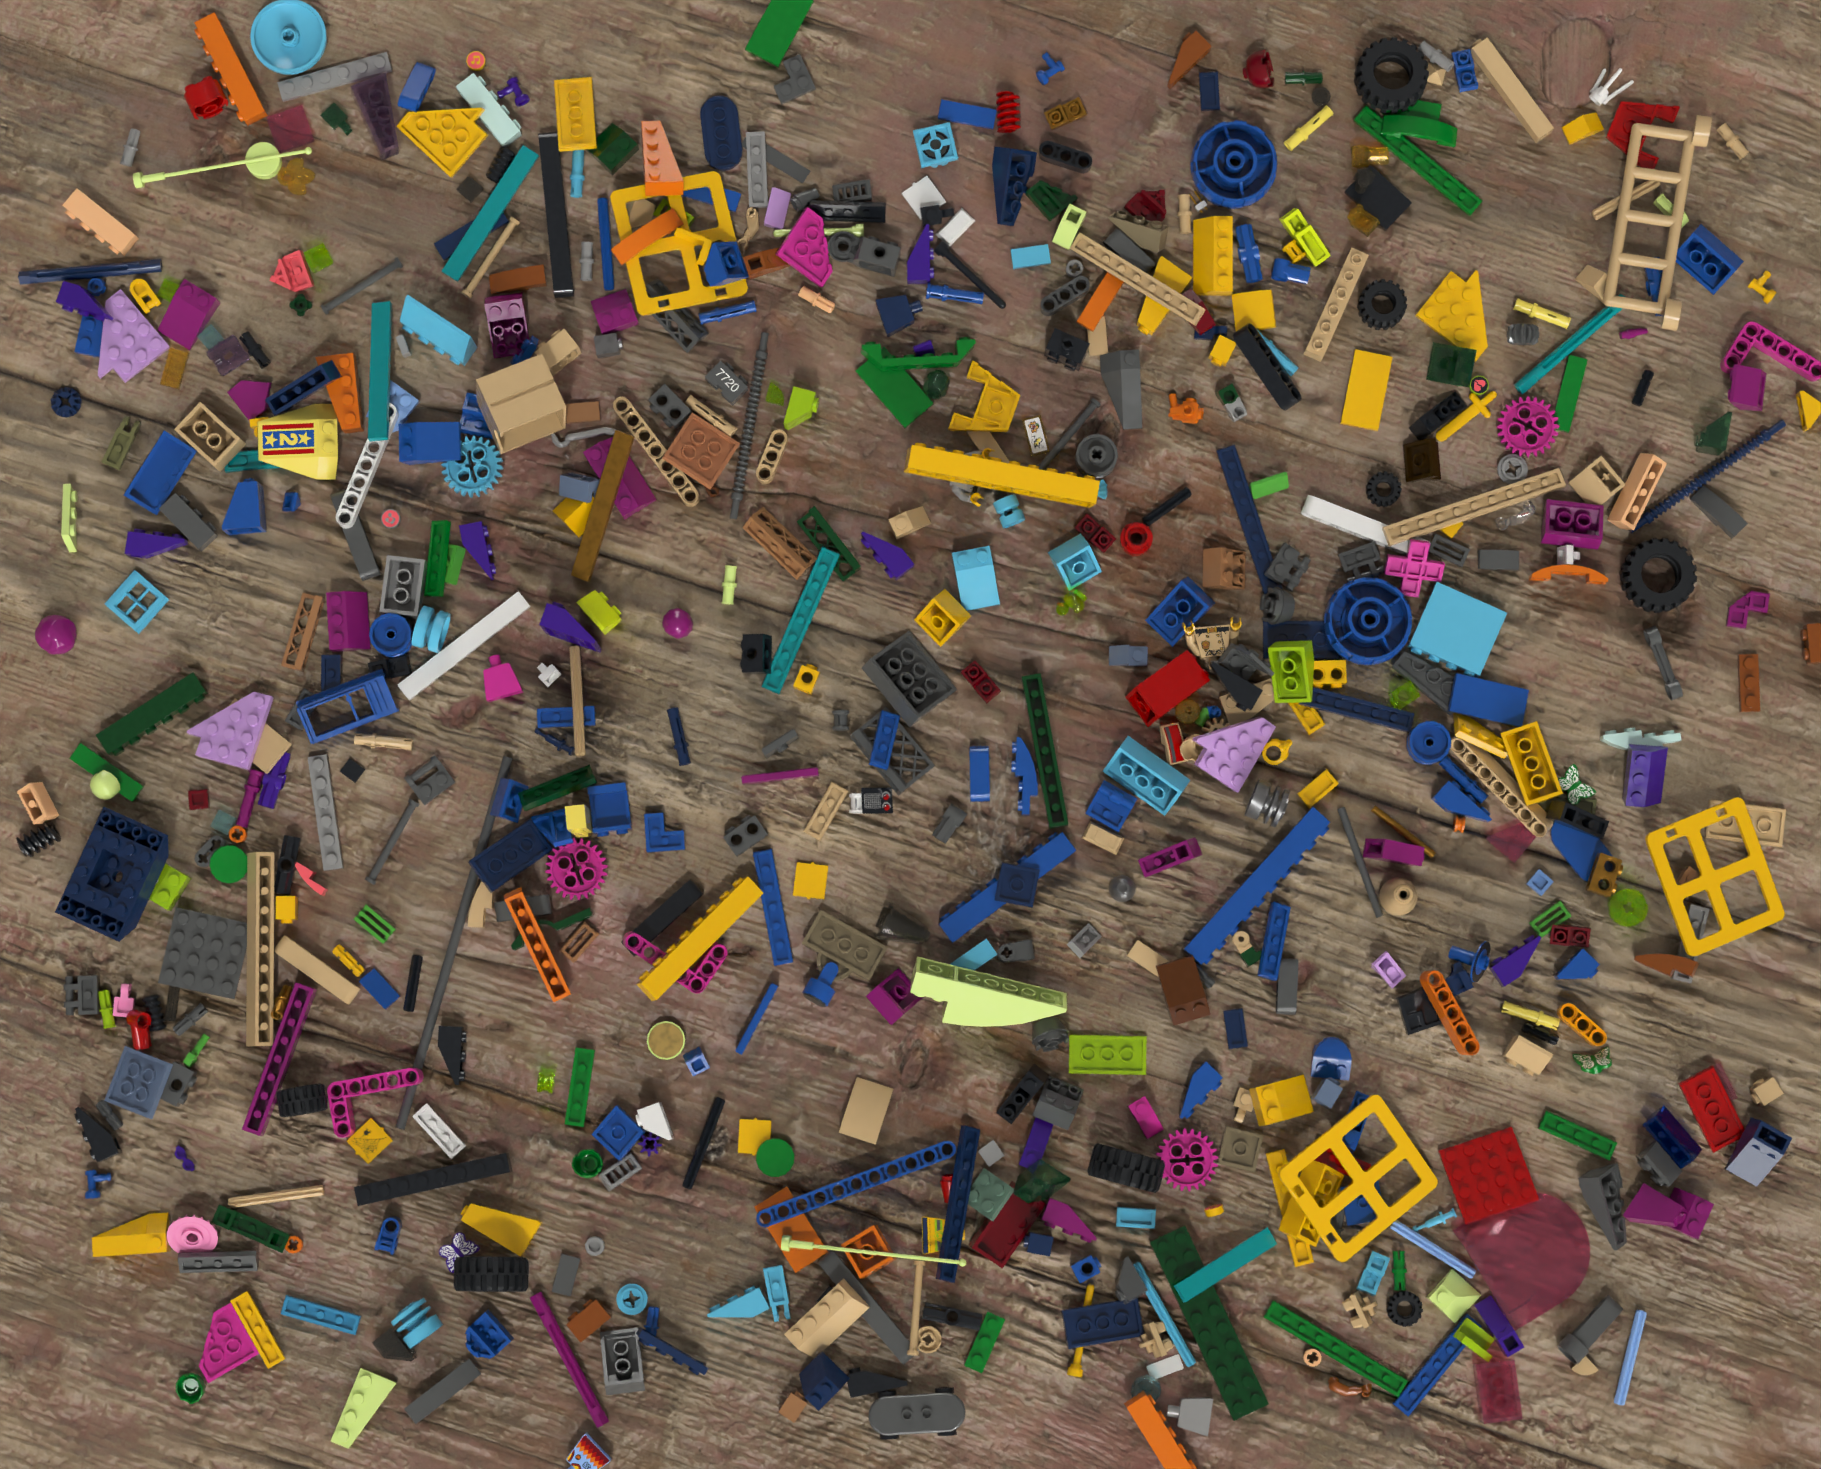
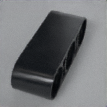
[1039,141,1092,174]

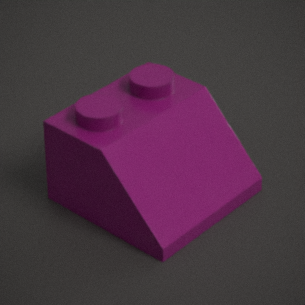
[590,289,639,335]
[866,968,923,1025]
[1668,1187,1714,1239]

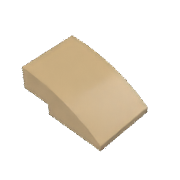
[839,1077,893,1145]

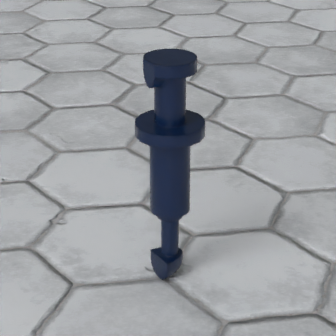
[535,728,575,756]

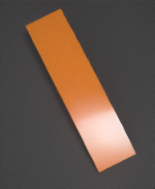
[1077,272,1124,332]

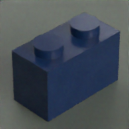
[1023,1232,1054,1256]

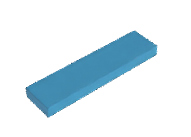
[281,1295,361,1335]

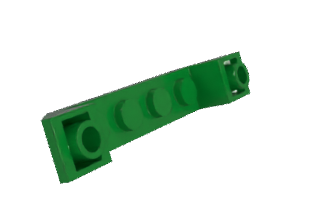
[860,337,976,371]

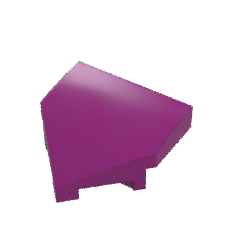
[227,380,271,420]

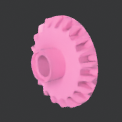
[167,1214,218,1253]

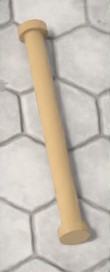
[461,217,520,299]
[907,1261,926,1356]

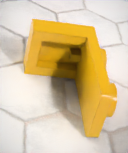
[674,227,712,266]

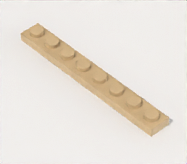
[1070,232,1206,326]

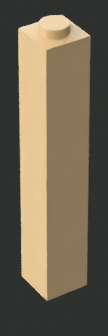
[1471,37,1554,143]

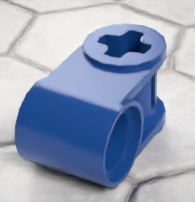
[375,1216,402,1255]

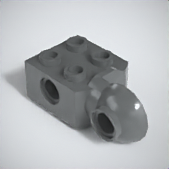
[828,231,901,277]

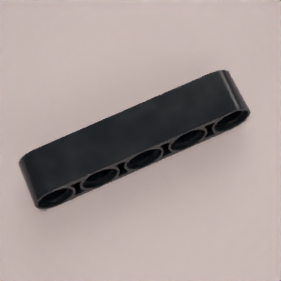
[1233,323,1302,411]
[621,879,704,957]

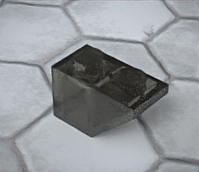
[372,1327,417,1361]

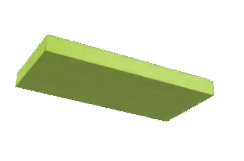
[1068,1035,1147,1075]

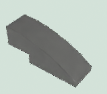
[1690,486,1748,539]

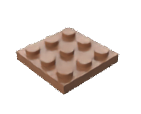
[662,412,740,490]

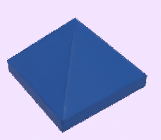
[282,492,301,512]

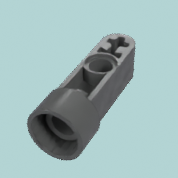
[1557,1295,1623,1365]

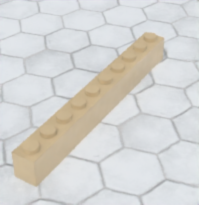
[246,852,274,1046]

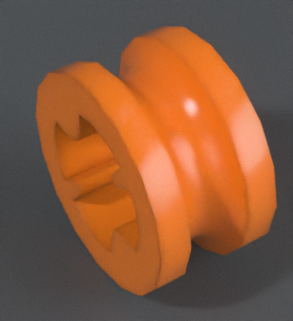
[1453,815,1466,833]
[229,826,247,843]
[285,1236,303,1253]

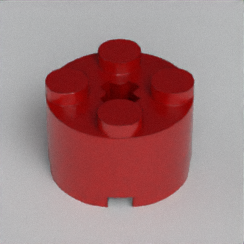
[184,76,228,119]

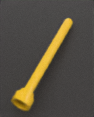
[1067,1283,1094,1378]

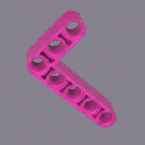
[1720,322,1821,382]
[623,932,727,993]
[327,1068,424,1138]

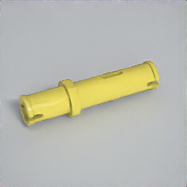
[1284,105,1334,151]
[1513,298,1571,329]
[1501,1000,1560,1030]

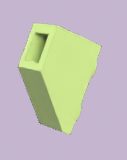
[1052,204,1087,250]

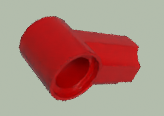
[126,1009,152,1050]

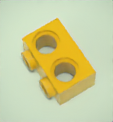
[1313,660,1347,689]

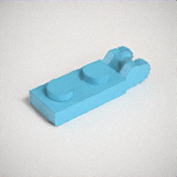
[763,1265,791,1322]

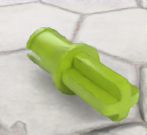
[98,990,116,1029]

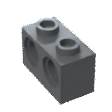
[648,384,692,429]
[723,815,768,857]

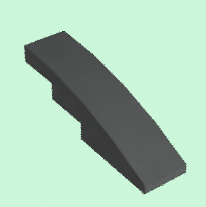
[404,1359,481,1425]

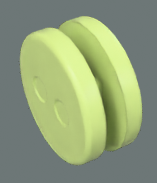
[245,142,282,179]

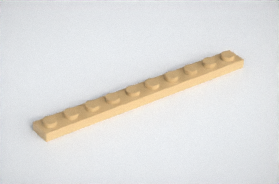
[1382,468,1566,546]

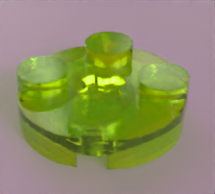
[1608,888,1648,927]

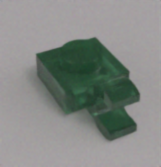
[320,103,353,136]

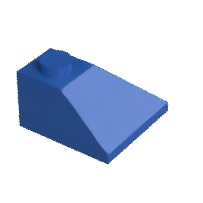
[704,241,749,287]

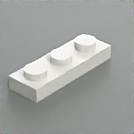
[412,1103,466,1159]

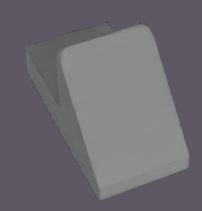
[1066,923,1102,958]

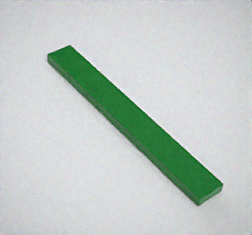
[1353,106,1482,216]
[1263,1300,1408,1398]

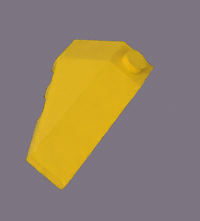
[92,1212,171,1257]

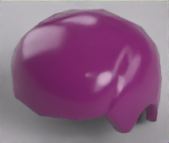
[662,608,693,639]

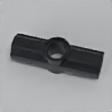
[274,835,301,895]
[922,1302,983,1331]

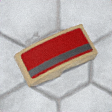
[1159,722,1186,765]

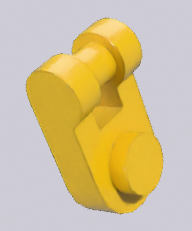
[130,279,162,314]

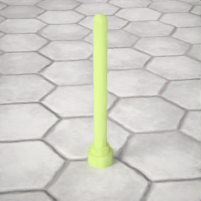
[773,223,864,238]

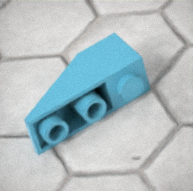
[707,1286,770,1318]

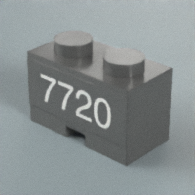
[705,361,748,406]

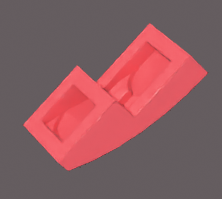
[295,862,328,896]

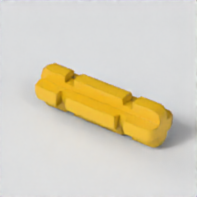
[332,944,365,977]

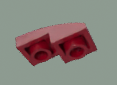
[1073,513,1116,553]
[961,660,1001,704]
[1550,925,1591,948]

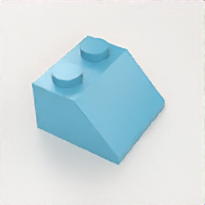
[1048,533,1102,591]

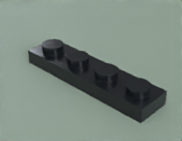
[810,200,886,223]

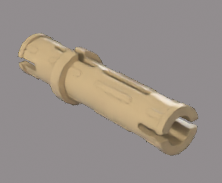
[685,395,737,437]
[354,732,413,751]

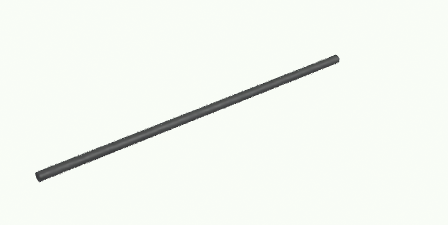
[395,756,512,1130]

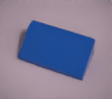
[359,968,400,1010]

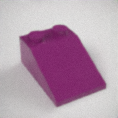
[157,279,220,350]

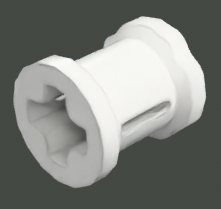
[849,793,863,814]

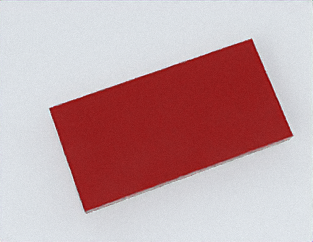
[1678,1066,1745,1153]

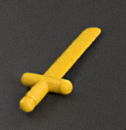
[1436,391,1497,442]

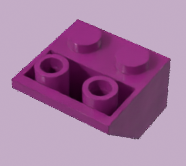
[1728,364,1767,411]

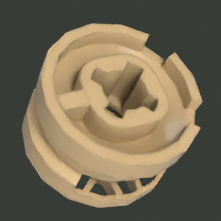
[917,1325,941,1353]

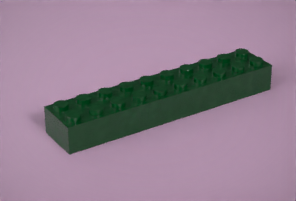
[1149,1225,1269,1421]

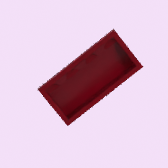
[968,1181,1046,1269]

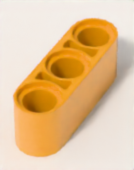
[1557,1003,1607,1047]

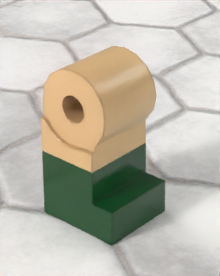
[1232,931,1262,968]

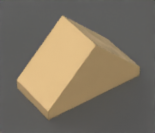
[1575,265,1607,304]

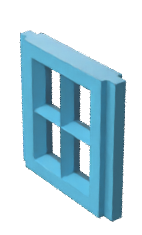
[105,570,169,634]

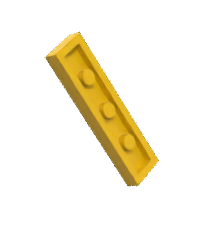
[230,1291,286,1369]

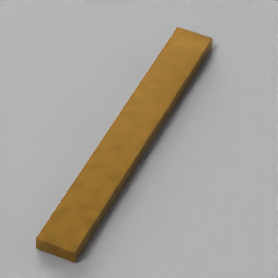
[571,430,635,582]

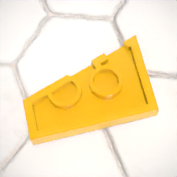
[1453,713,1508,759]

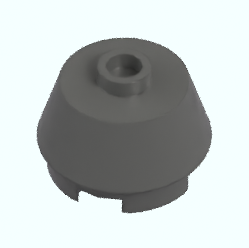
[1260,587,1295,625]
[1032,1017,1069,1052]

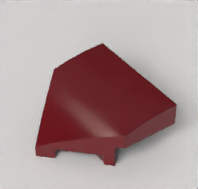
[1124,190,1167,222]

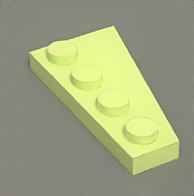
[331,1368,397,1449]

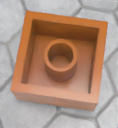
[841,1225,897,1279]

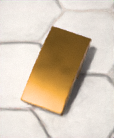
[1044,97,1088,130]

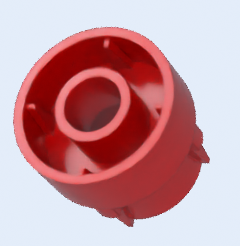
[1120,522,1153,556]

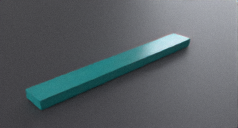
[442,145,539,282]
[368,301,392,442]
[762,547,840,695]

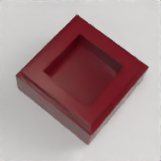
[188,789,210,810]

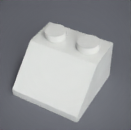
[635,1102,674,1140]

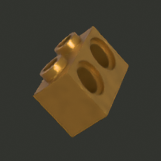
[1585,853,1623,897]

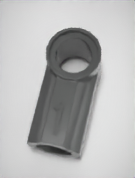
[932,803,967,844]

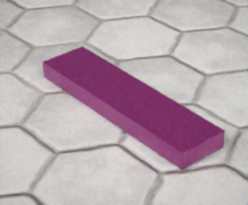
[741,767,819,785]

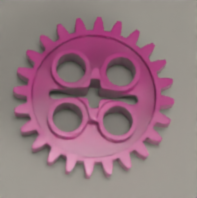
[1497,396,1559,458]
[545,838,608,901]
[1156,1128,1218,1191]

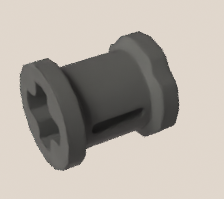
[832,710,849,731]

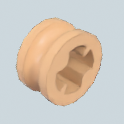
[1303,1348,1321,1367]

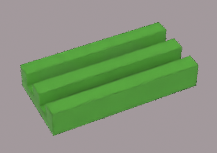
[1529,901,1571,938]
[354,905,396,944]

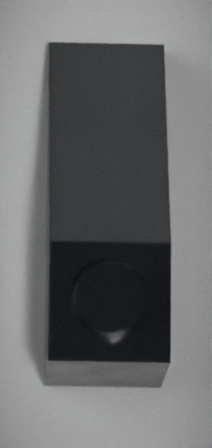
[1209,661,1263,712]
[1546,800,1609,839]
[846,1367,908,1398]

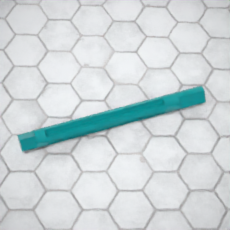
[1514,294,1625,395]

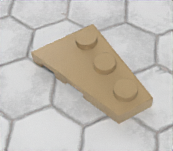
[1219,678,1274,725]

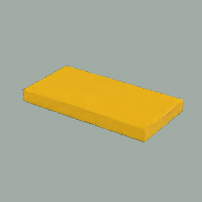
[554,77,597,152]
[1340,349,1393,431]

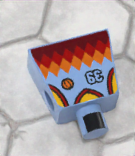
[566,1432,612,1469]

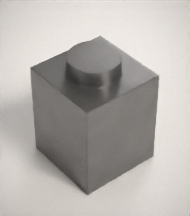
[594,333,623,358]

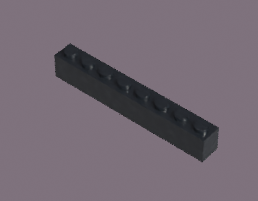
[354,1153,512,1206]

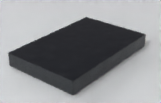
[1344,164,1412,231]

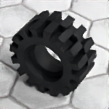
[1366,471,1402,508]
[1386,1291,1423,1327]

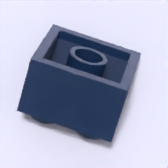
[799,1351,850,1411]

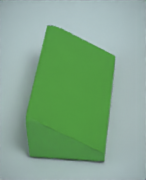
[1249,472,1289,499]
[445,544,466,585]

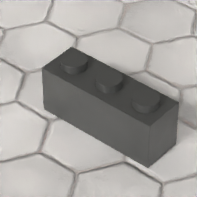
[159,493,218,552]

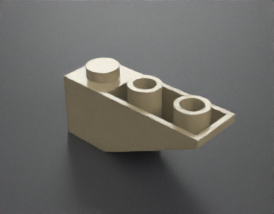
[1109,211,1169,253]

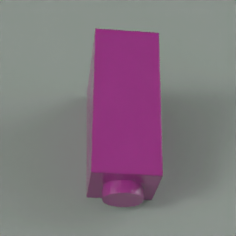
[1363,838,1425,866]
[1623,1183,1687,1227]

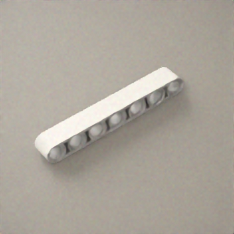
[336,403,399,529]
[1301,495,1431,556]

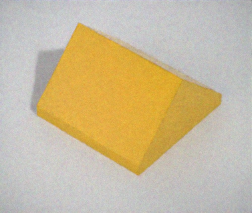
[553,496,594,538]

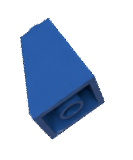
[222,478,267,535]

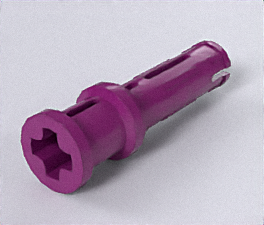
[235,769,265,828]

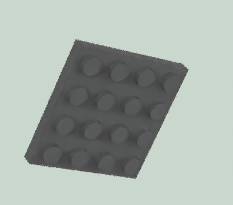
[158,907,247,1000]

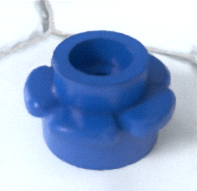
[87,278,106,296]

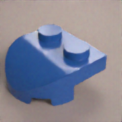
[1310,1037,1352,1081]
[465,1310,514,1359]

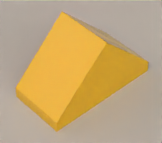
[1562,112,1604,145]
[1795,391,1821,431]

